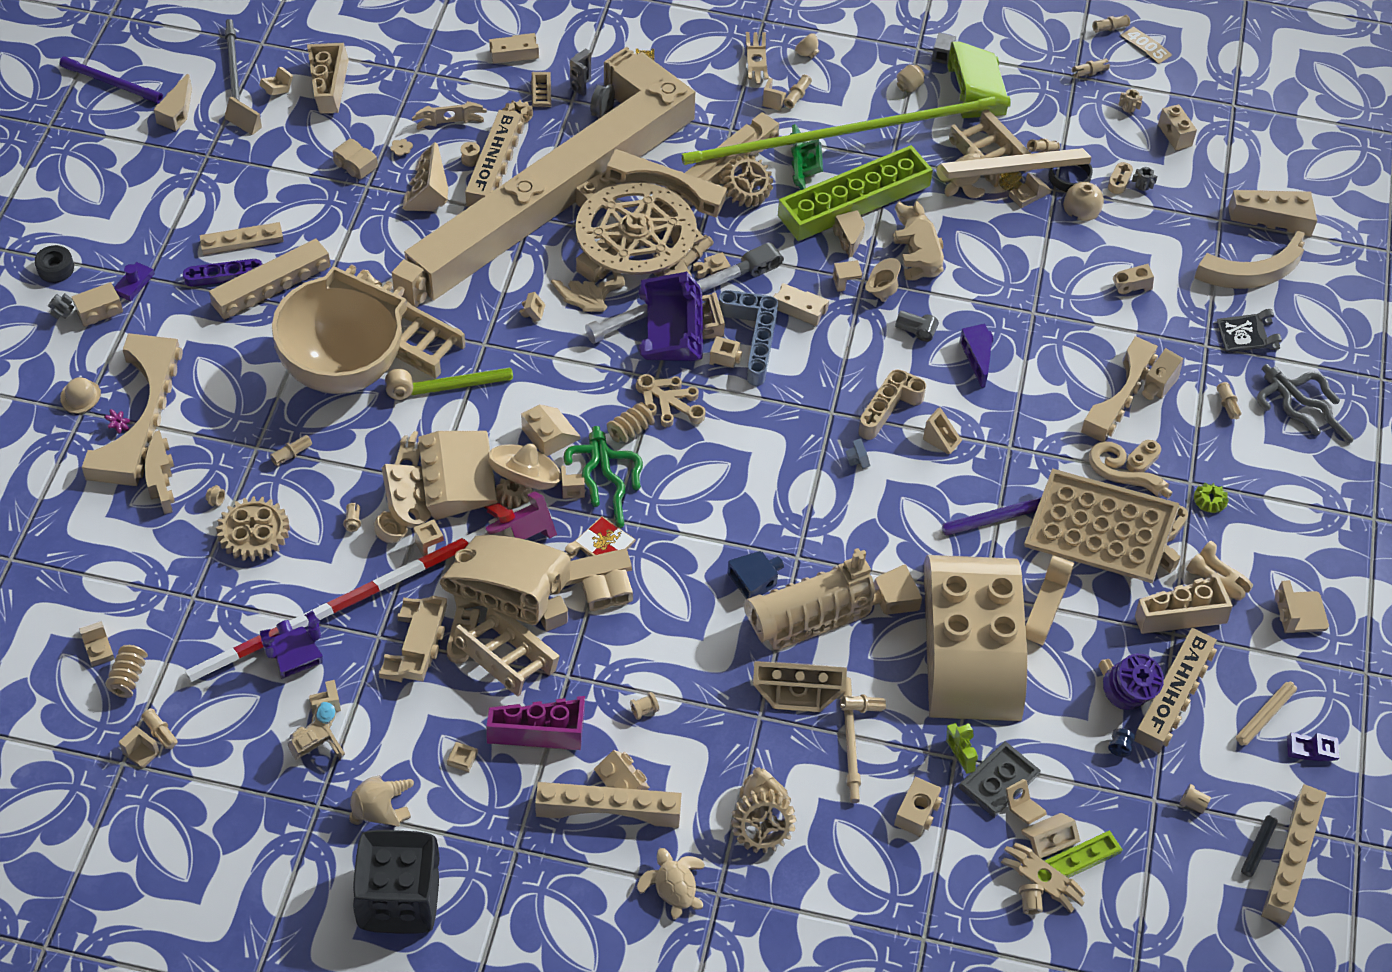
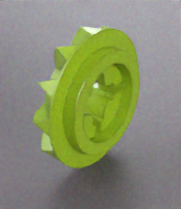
[1194,482,1229,513]

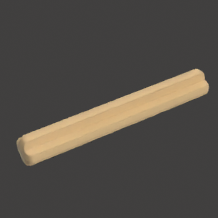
[1236,681,1297,746]

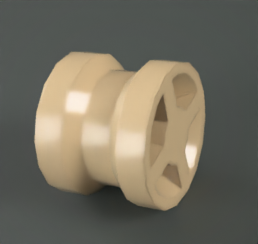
[460,142,480,167]

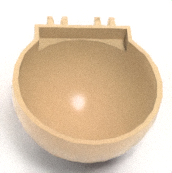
[272,264,407,394]

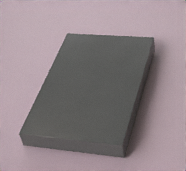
[959,741,1041,818]

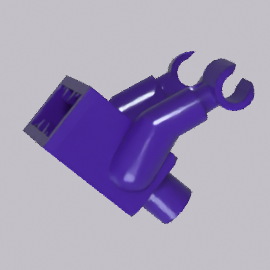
[260,610,323,679]

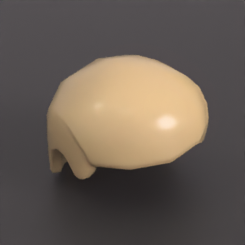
[374,511,408,543]

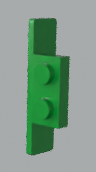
[790,124,823,190]

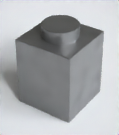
[932,33,956,64]

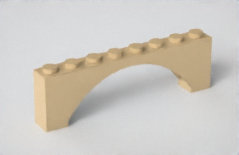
[82,333,183,486]

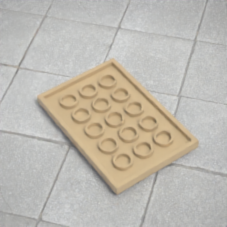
[1024,468,1179,584]

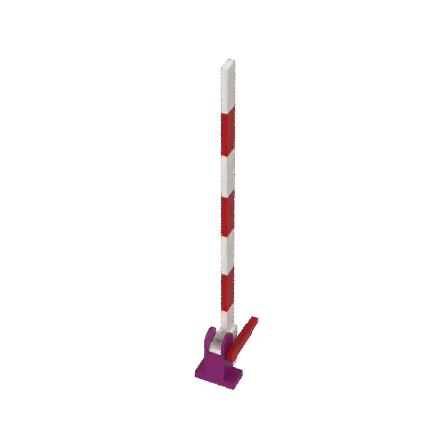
[185,491,557,682]

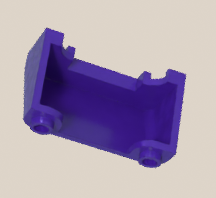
[639,271,703,361]

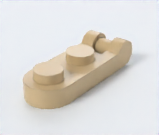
[447,606,480,664]

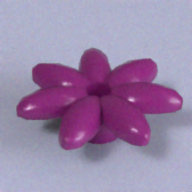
[104,409,130,434]

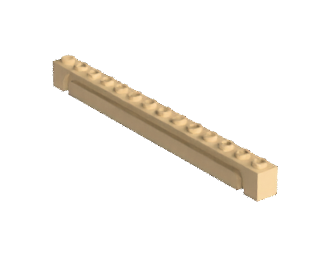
[576,112,779,283]

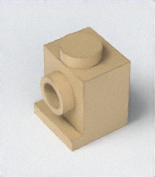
[709,336,742,368]

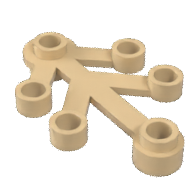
[636,374,706,427]

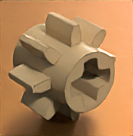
[1119,89,1143,113]

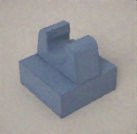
[845,438,870,469]

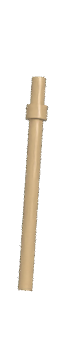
[843,677,861,803]

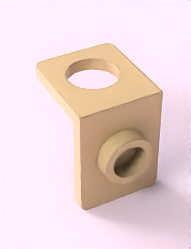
[1006,779,1047,824]

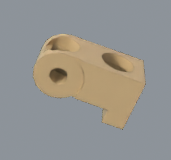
[1113,264,1154,294]

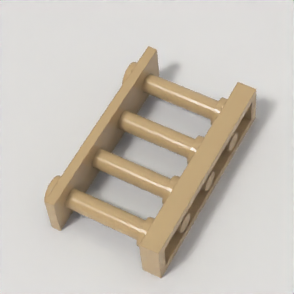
[949,109,1032,187]
[396,302,466,379]
[453,608,560,697]

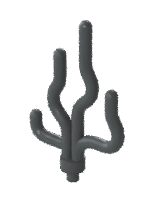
[1257,364,1354,443]

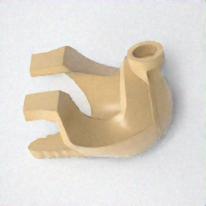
[349,775,414,827]

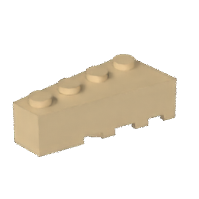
[307,43,349,114]
[1228,190,1317,236]
[1135,573,1232,634]

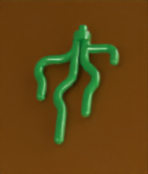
[563,426,643,528]

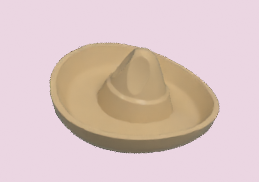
[488,444,562,490]

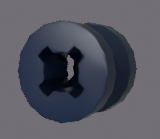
[1108,728,1135,757]

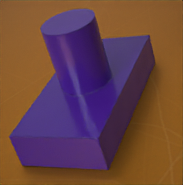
[114,262,155,301]

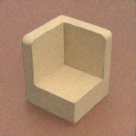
[762,78,786,111]
[833,260,862,292]
[561,466,585,499]
[414,519,444,556]
[309,680,341,715]
[119,726,160,768]

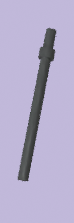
[225,19,240,101]

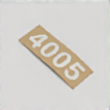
[1121,27,1172,64]

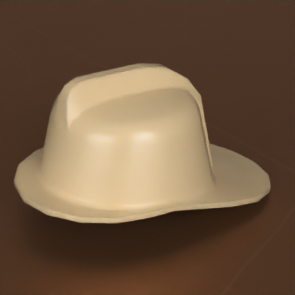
[865,258,901,302]

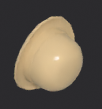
[60,377,101,414]

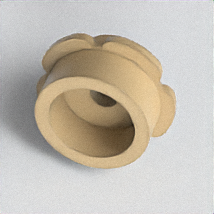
[206,485,225,506]

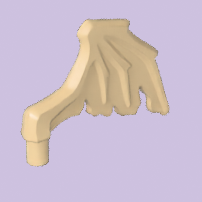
[551,271,625,312]

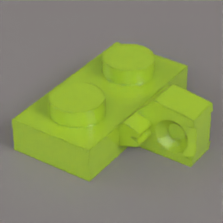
[946,723,978,774]

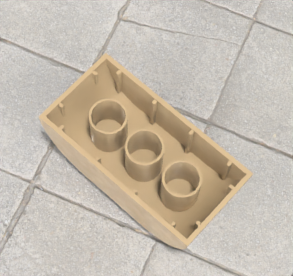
[924,555,1027,721]

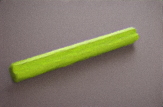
[411,367,513,395]

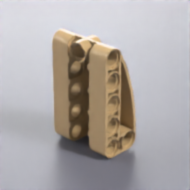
[440,535,571,625]

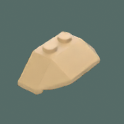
[753,661,847,712]

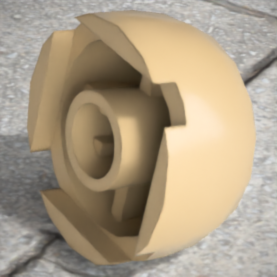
[1063,182,1104,221]

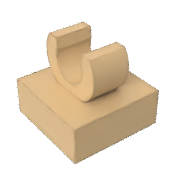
[519,292,545,322]

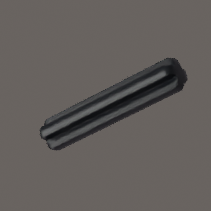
[1241,815,1278,877]

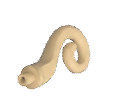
[1089,441,1173,499]

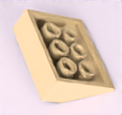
[418,431,498,520]

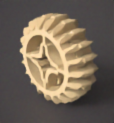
[721,155,774,207]
[731,788,796,854]

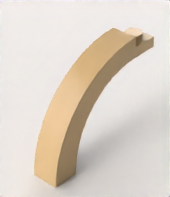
[1194,231,1305,289]

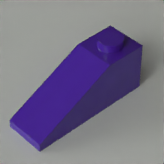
[959,324,993,388]

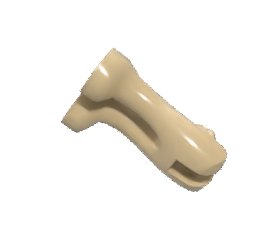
[1186,541,1253,601]

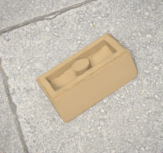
[225,97,262,135]

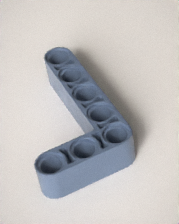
[719,290,778,386]

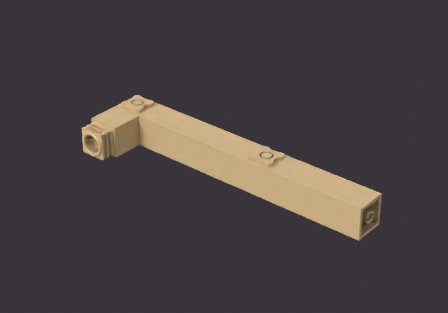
[404,47,696,300]

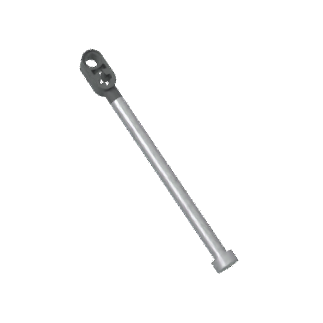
[585,243,784,344]

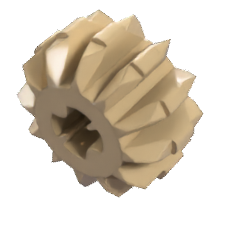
[496,478,532,509]

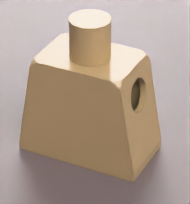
[1142,348,1184,400]
[872,564,922,615]

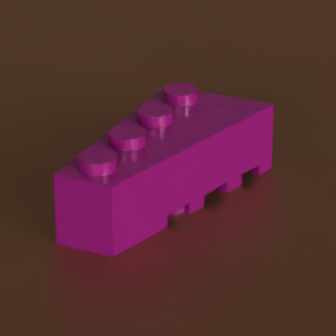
[486,696,585,750]

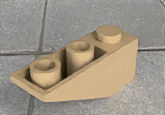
[154,74,192,131]

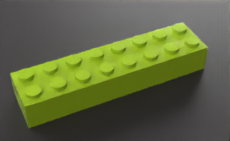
[777,145,933,241]

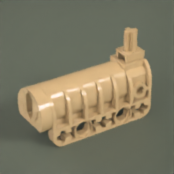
[744,548,875,650]

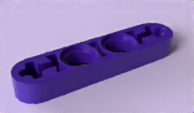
[183,259,263,287]

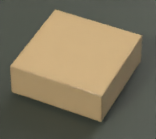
[447,742,478,772]

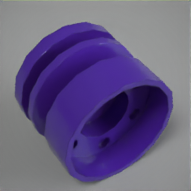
[1103,653,1164,710]

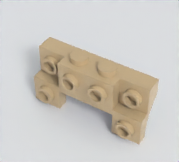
[379,596,447,682]

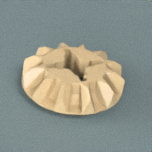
[503,100,533,123]

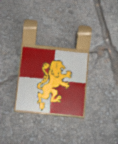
[565,516,636,560]

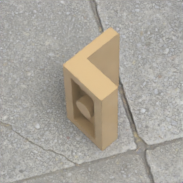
[1021,813,1081,858]

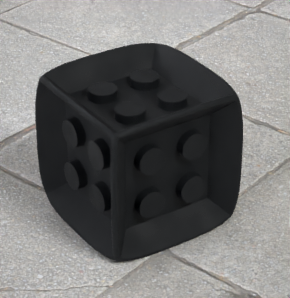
[353,830,440,934]

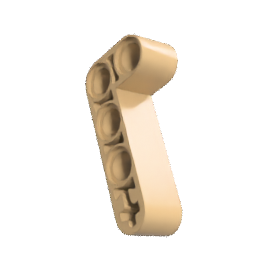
[858,369,926,440]
[1025,555,1074,645]

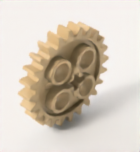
[216,496,290,561]

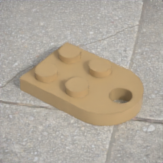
[381,464,431,528]

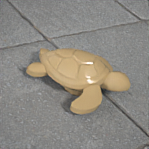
[936,147,990,198]
[637,848,705,920]

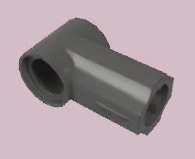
[895,310,939,342]

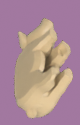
[893,201,944,280]

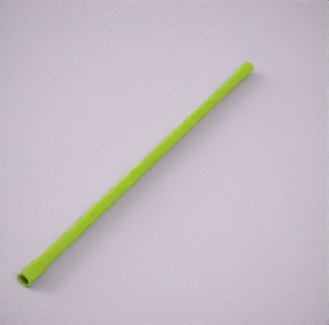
[681,97,997,165]

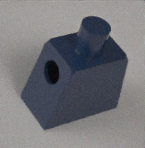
[727,551,784,599]

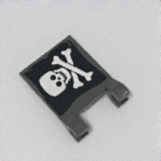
[1217,309,1282,353]

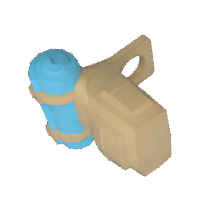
[288,702,345,760]

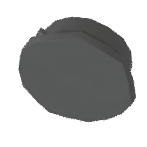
[590,84,615,119]

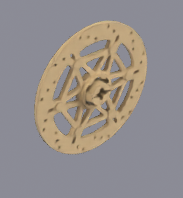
[576,182,697,275]

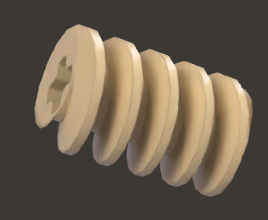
[607,402,655,443]
[105,645,148,698]

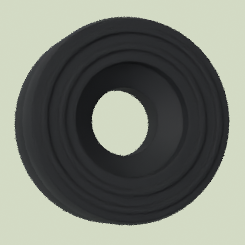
[35,245,74,283]

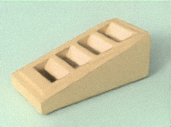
[531,72,551,107]

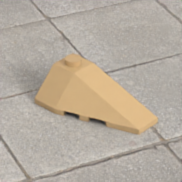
[403,142,448,211]

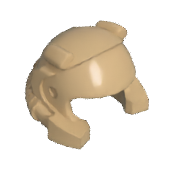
[739,767,791,811]

